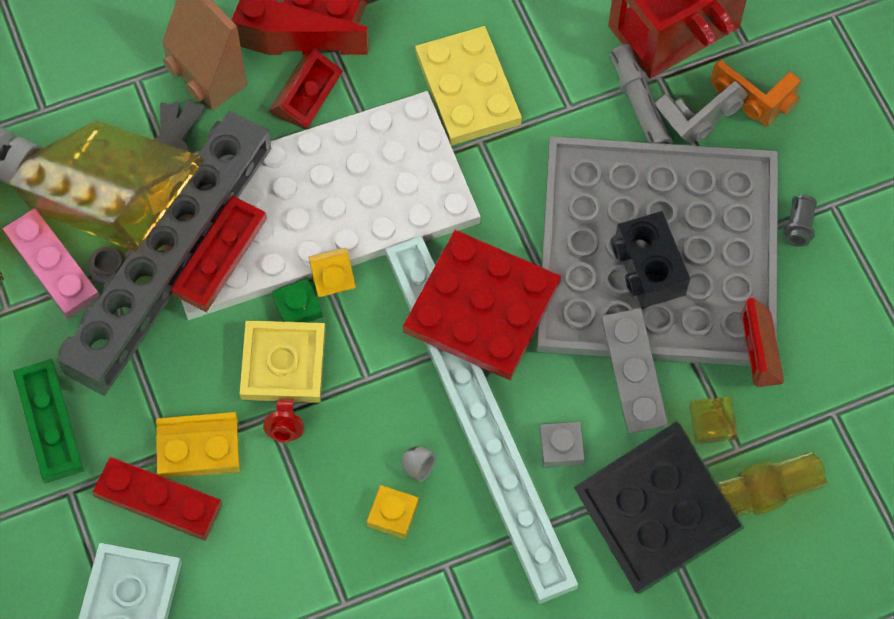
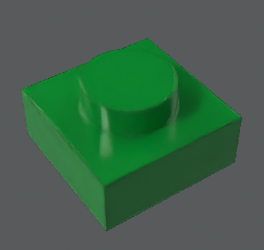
[272,278,323,323]

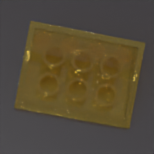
[9,120,204,252]

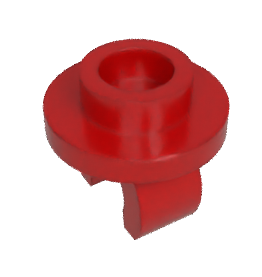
[263,399,304,443]

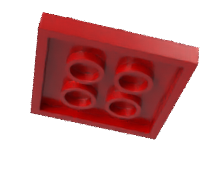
[403,230,561,381]

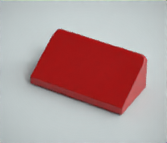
[269,48,343,129]
[741,298,784,387]

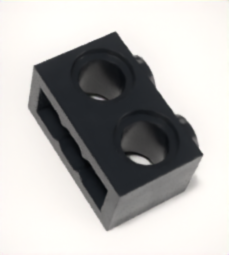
[611,211,690,308]

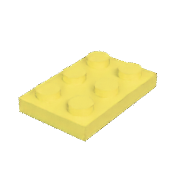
[415,26,522,145]

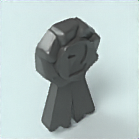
[142,99,205,178]

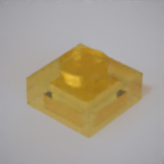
[689,397,737,444]

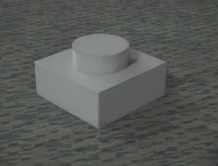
[540,422,584,468]

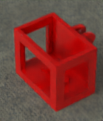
[608,0,747,79]

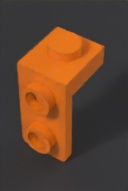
[710,60,801,127]

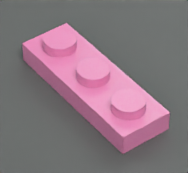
[2,208,100,319]

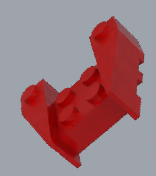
[231,0,369,55]

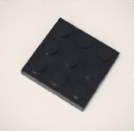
[574,421,744,594]

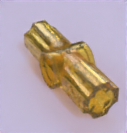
[717,452,827,516]

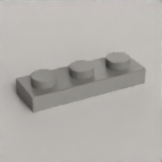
[601,308,668,434]

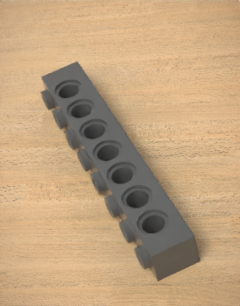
[57,111,272,397]

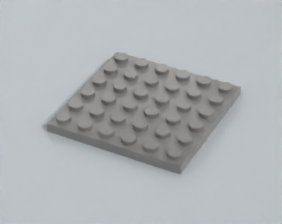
[537,136,778,366]

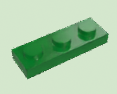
[13,359,84,484]

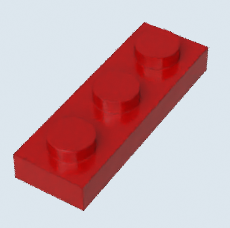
[171,195,267,313]
[92,457,222,541]

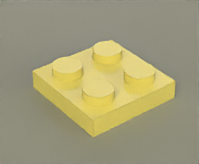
[240,321,326,403]

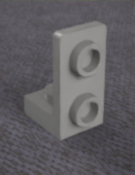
[654,81,748,144]

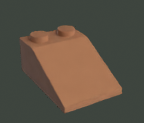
[162,0,247,111]

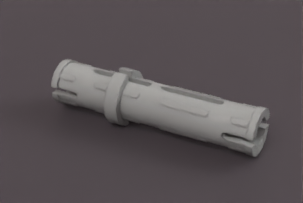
[609,44,673,144]

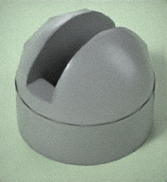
[401,446,436,482]

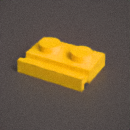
[156,412,240,478]

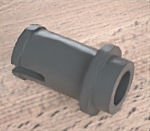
[784,195,817,247]

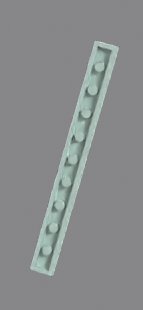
[385,236,578,604]

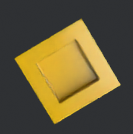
[308,247,356,297]
[367,485,419,540]

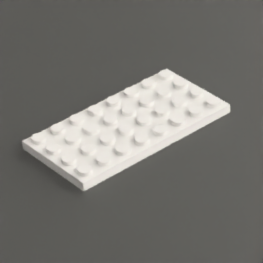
[141,91,481,320]

